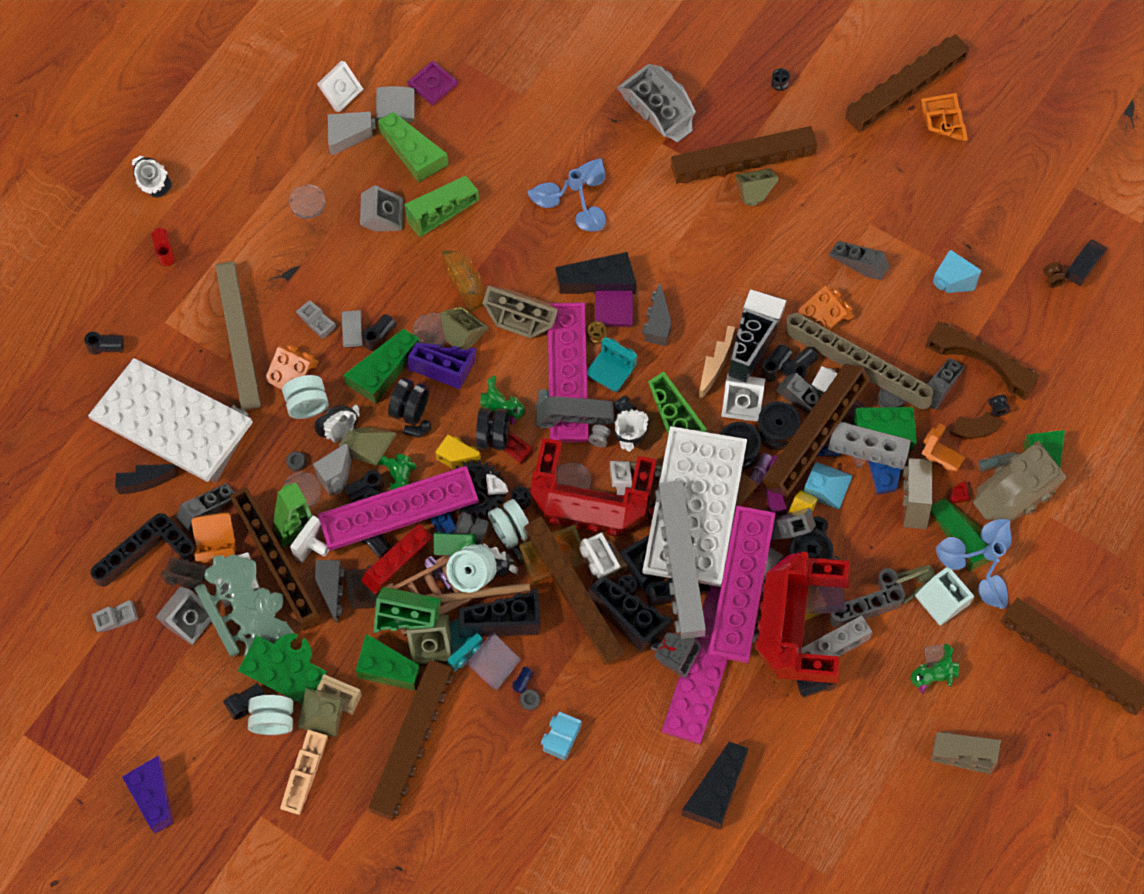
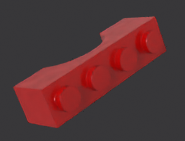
[362,524,433,595]

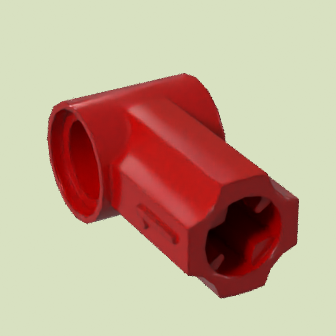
[151,227,175,266]

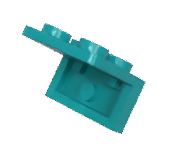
[587,337,637,392]
[445,619,484,672]

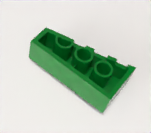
[343,329,420,404]

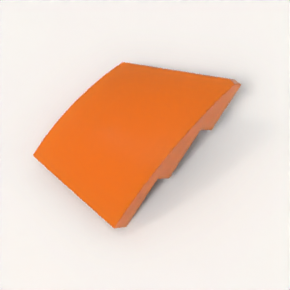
[920,93,968,141]

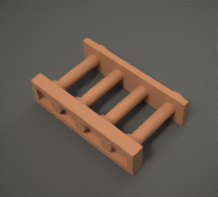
[385,555,474,636]

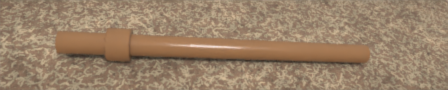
[427,583,530,603]

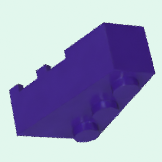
[408,343,476,389]
[122,756,173,834]

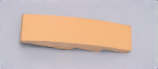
[699,326,735,399]
[280,730,329,815]

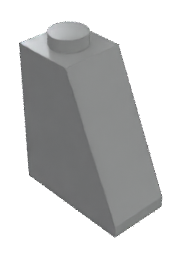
[328,112,376,155]

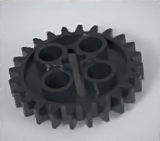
[450,460,506,519]

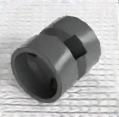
[454,512,489,544]

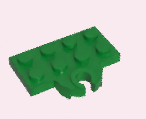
[238,633,328,704]

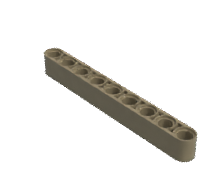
[215,261,261,411]
[786,313,933,409]

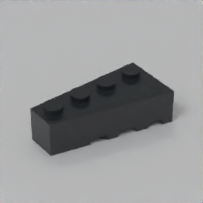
[555,252,636,294]
[728,308,778,382]
[621,535,656,591]
[588,576,673,653]
[458,589,540,637]
[682,741,748,830]

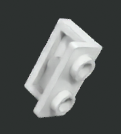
[580,533,620,579]

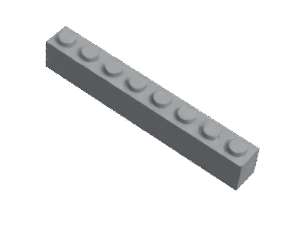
[655,480,706,639]

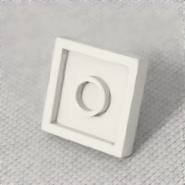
[317,61,363,112]
[290,515,329,564]

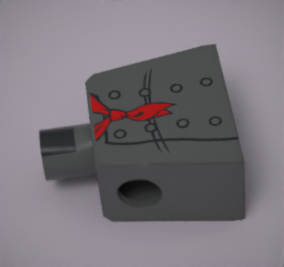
[651,633,702,679]

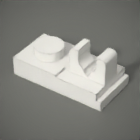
[610,461,632,495]

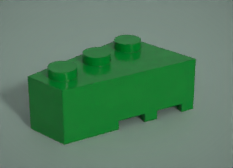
[852,407,917,451]
[1023,430,1065,494]
[373,587,441,633]
[355,634,421,691]

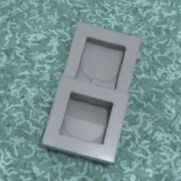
[296,300,337,339]
[342,310,362,347]
[92,600,138,633]

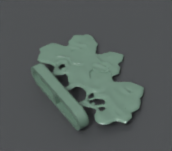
[195,554,294,658]

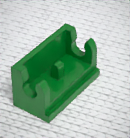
[434,532,476,555]

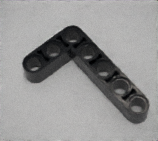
[91,513,196,587]

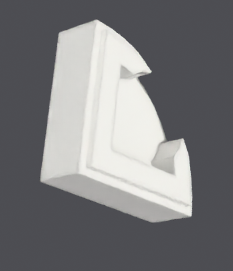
[486,474,508,495]

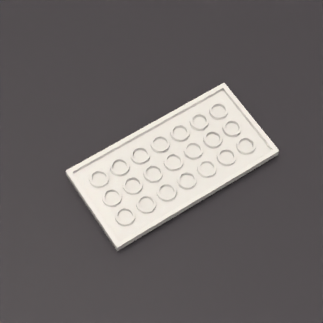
[88,358,253,482]
[643,426,747,587]

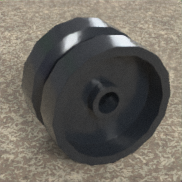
[388,378,430,426]
[757,401,800,450]
[476,408,510,451]
[720,422,761,471]
[789,530,833,560]

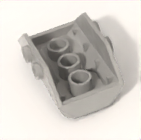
[617,64,696,142]

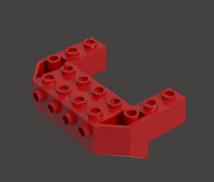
[530,438,657,537]
[755,552,851,683]

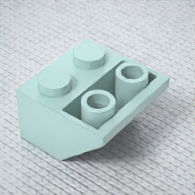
[915,567,974,626]

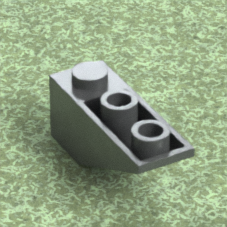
[829,241,890,280]
[642,284,671,346]
[922,358,965,410]
[776,373,822,414]
[176,483,235,532]
[771,507,816,540]
[315,560,345,623]

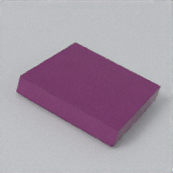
[407,61,458,106]
[595,291,633,327]

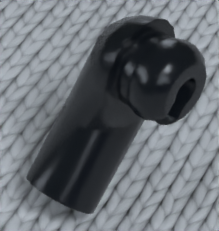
[403,420,431,438]

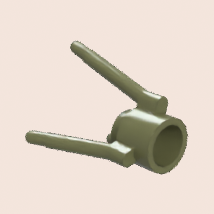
[896,564,935,604]

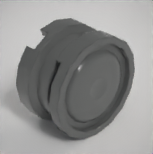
[878,388,905,408]

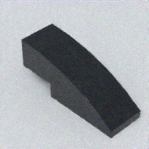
[1065,239,1108,287]
[115,464,178,494]
[645,578,711,607]

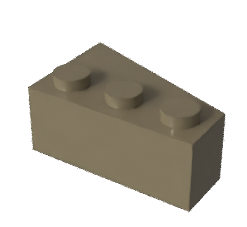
[902,458,932,529]
[930,731,1001,775]

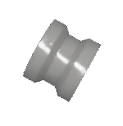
[588,425,611,447]

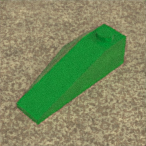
[930,498,990,572]

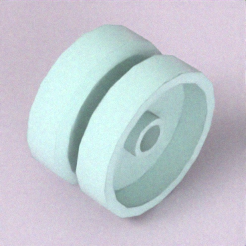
[282,375,329,419]
[488,499,529,549]
[446,544,497,593]
[248,695,294,735]

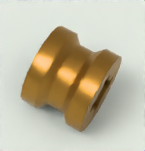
[588,321,606,344]

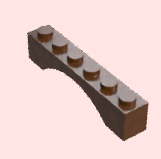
[926,321,1039,401]

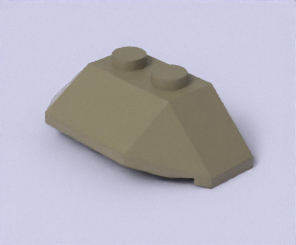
[483,285,558,338]

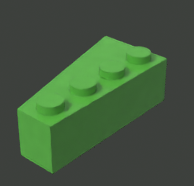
[378,112,449,183]
[404,176,479,238]
[648,371,708,435]
[272,482,312,549]

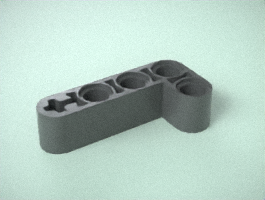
[536,396,615,428]
[830,568,905,628]

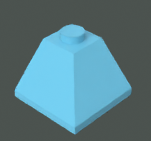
[932,250,981,293]
[804,462,853,510]

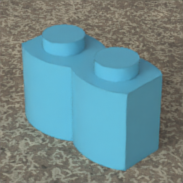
[541,711,582,760]

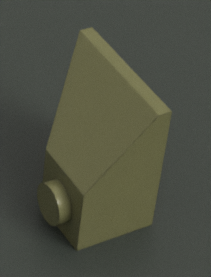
[735,168,778,206]
[440,306,489,350]
[338,426,396,465]
[406,614,453,664]
[297,688,345,737]

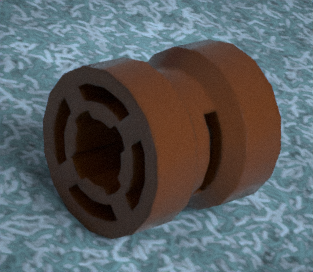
[1043,262,1067,288]

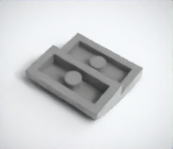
[376,86,414,122]

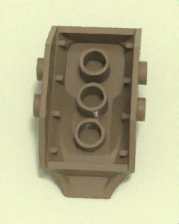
[973,441,1067,522]

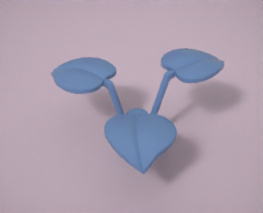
[528,158,606,231]
[936,519,1012,609]

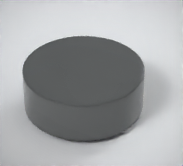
[286,452,306,472]
[520,689,540,711]

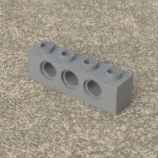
[828,422,911,469]
[801,616,872,656]

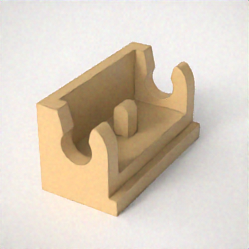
[317,674,362,715]

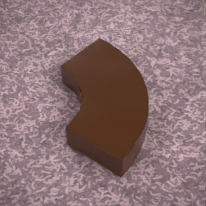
[949,412,1003,439]

